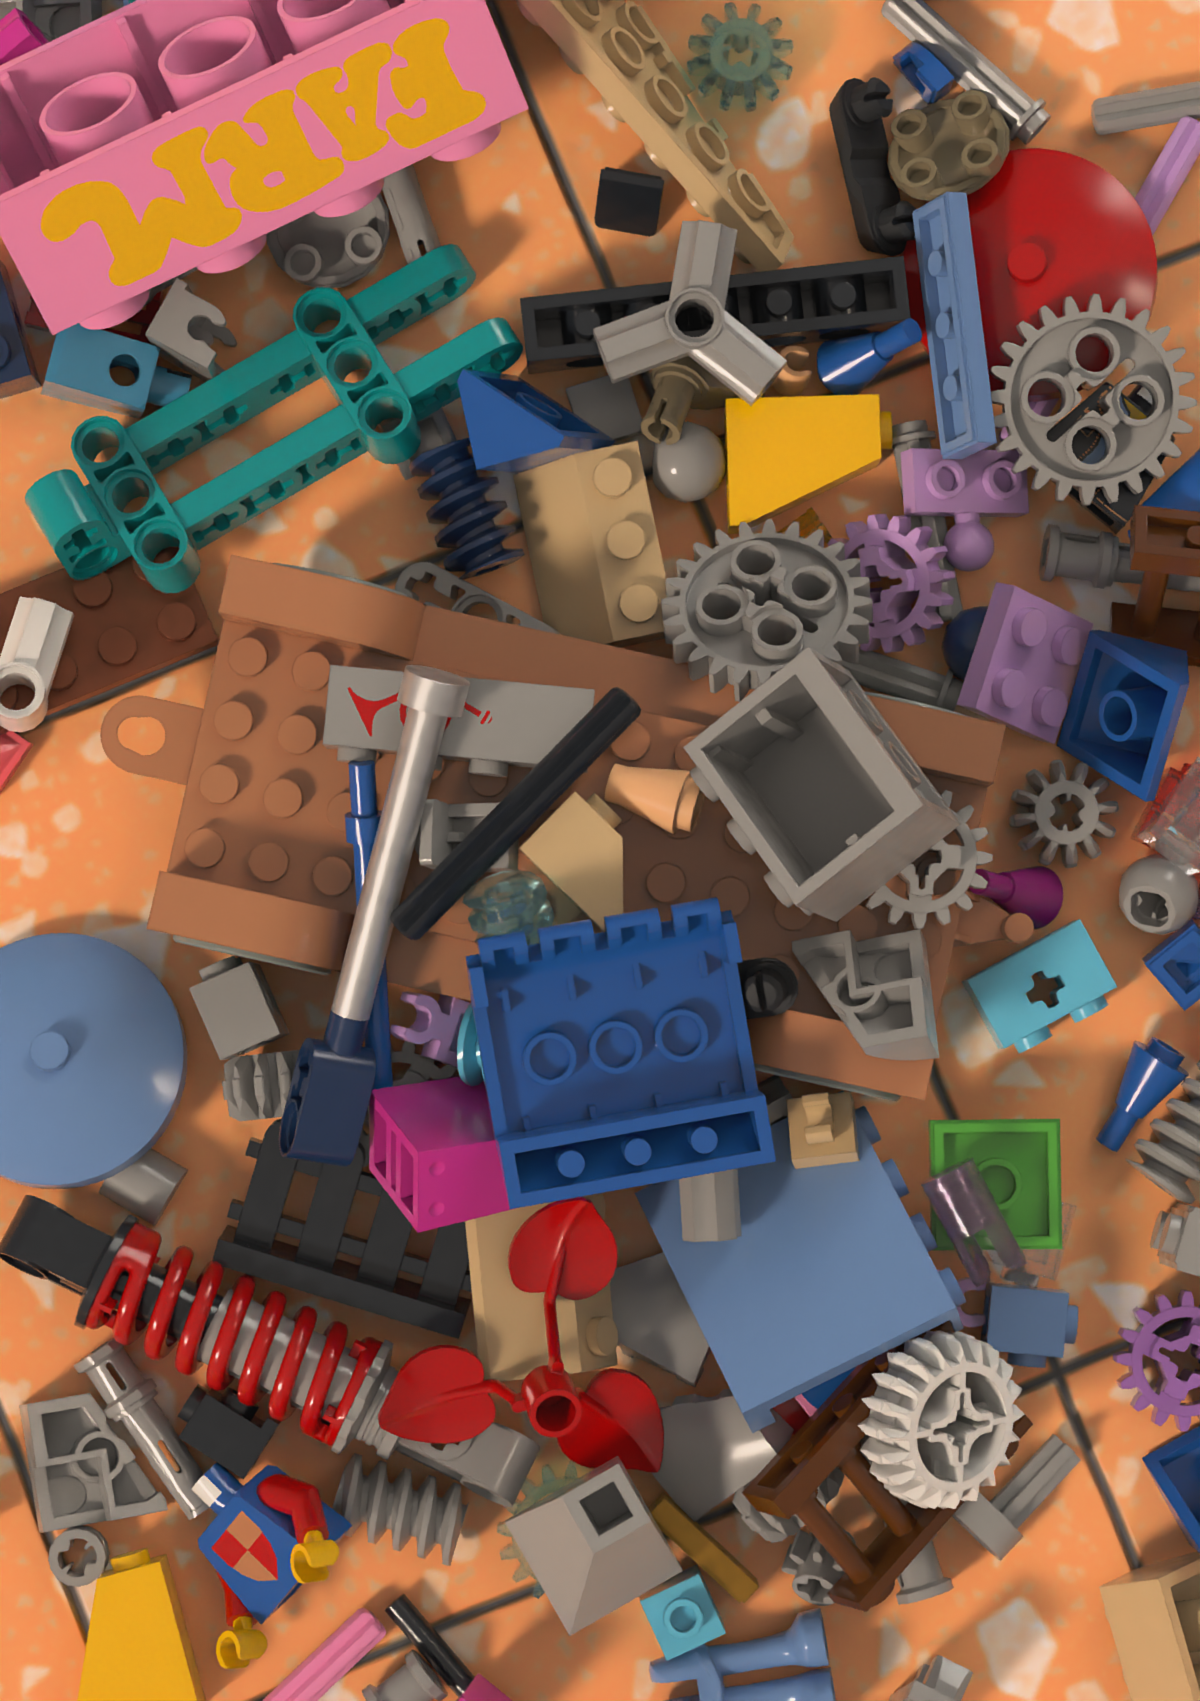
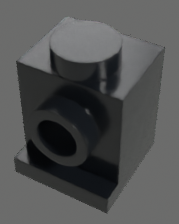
[177,1384,282,1479]

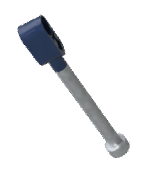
[279,665,470,1167]

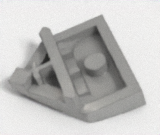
[610,1252,711,1387]

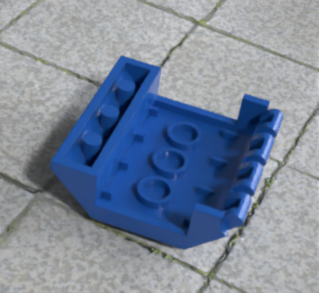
[466,897,776,1209]

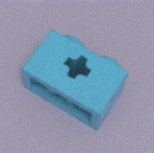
[962,919,1117,1054]

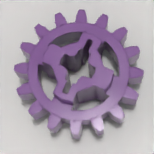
[1113,1289,1200,1432]

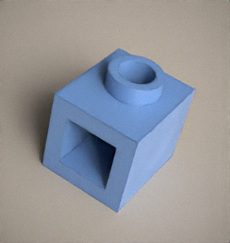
[980,1282,1078,1368]

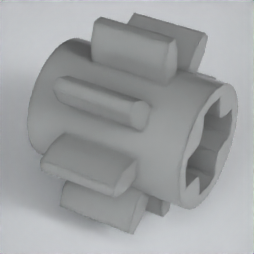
[781,1529,856,1606]

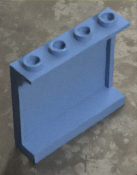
[635,1090,966,1433]

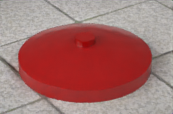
[903,148,1158,402]

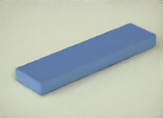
[912,192,997,459]

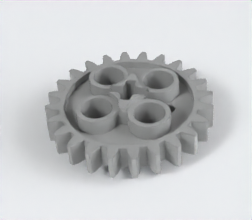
[989,294,1197,506]
[661,519,873,702]

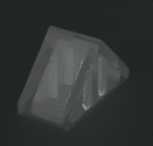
[1137,756,1200,875]

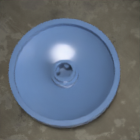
[0,933,188,1189]

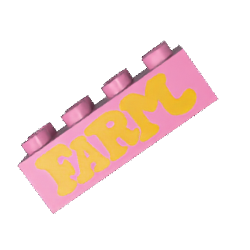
[0,0,529,335]

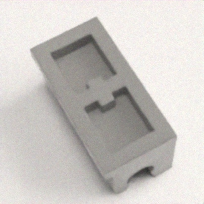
[145,278,237,382]

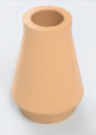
[605,763,705,834]

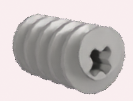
[1126,1060,1200,1204]
[332,1453,469,1566]

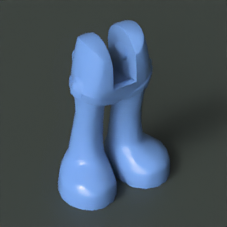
[649,1608,836,1701]

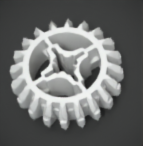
[857,1330,1025,1509]

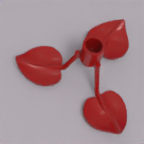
[378,1197,664,1473]

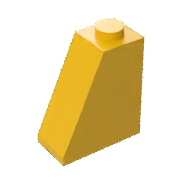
[724,394,892,534]
[77,1548,206,1701]

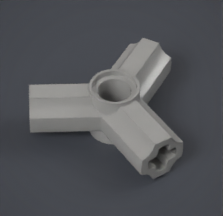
[593,220,787,407]

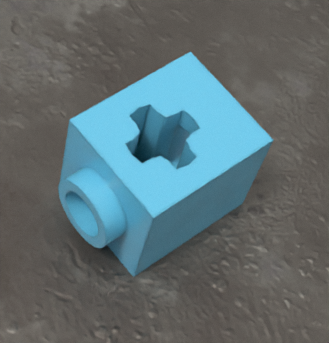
[639,1564,726,1661]

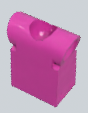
[369,1076,516,1233]

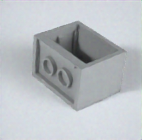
[683,647,961,922]

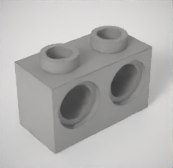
[189,956,290,1060]

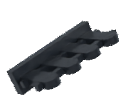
[212,1118,472,1339]

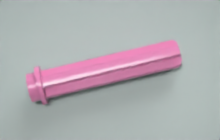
[262,1608,386,1701]

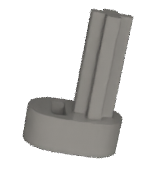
[952,1434,1081,1561]

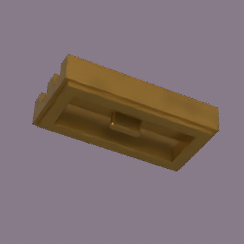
[648,1491,760,1603]

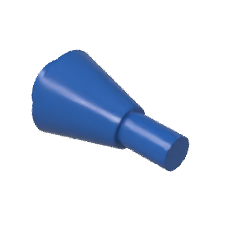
[817,318,922,395]
[1096,1037,1189,1152]

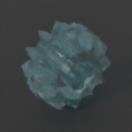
[687,2,794,112]

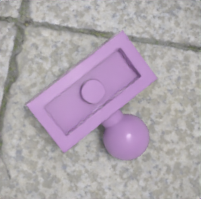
[901,448,1029,572]

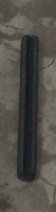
[390,687,641,940]

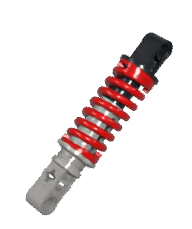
[0,1195,540,1507]

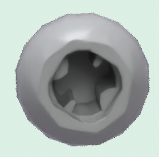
[652,421,727,503]
[1119,854,1198,935]

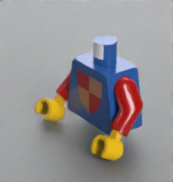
[192,1463,352,1669]

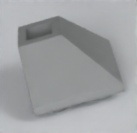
[505,1456,683,1636]

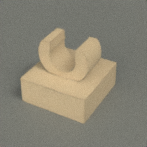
[786,1091,859,1169]

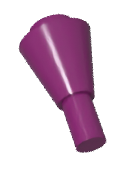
[969,866,1063,929]

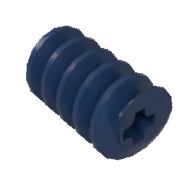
[409,438,525,580]

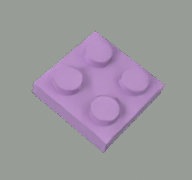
[957,582,1093,744]

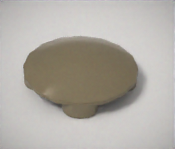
[888,90,1010,201]

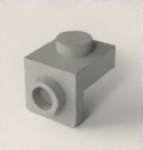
[414,799,519,872]

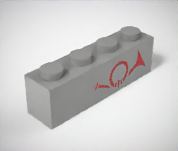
[323,665,595,777]

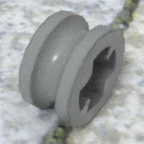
[48,1525,110,1587]

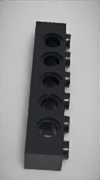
[520,256,911,374]

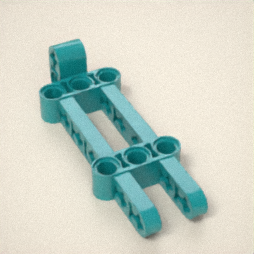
[25,244,523,593]

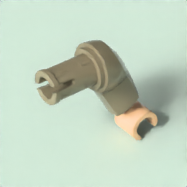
[641,345,812,445]

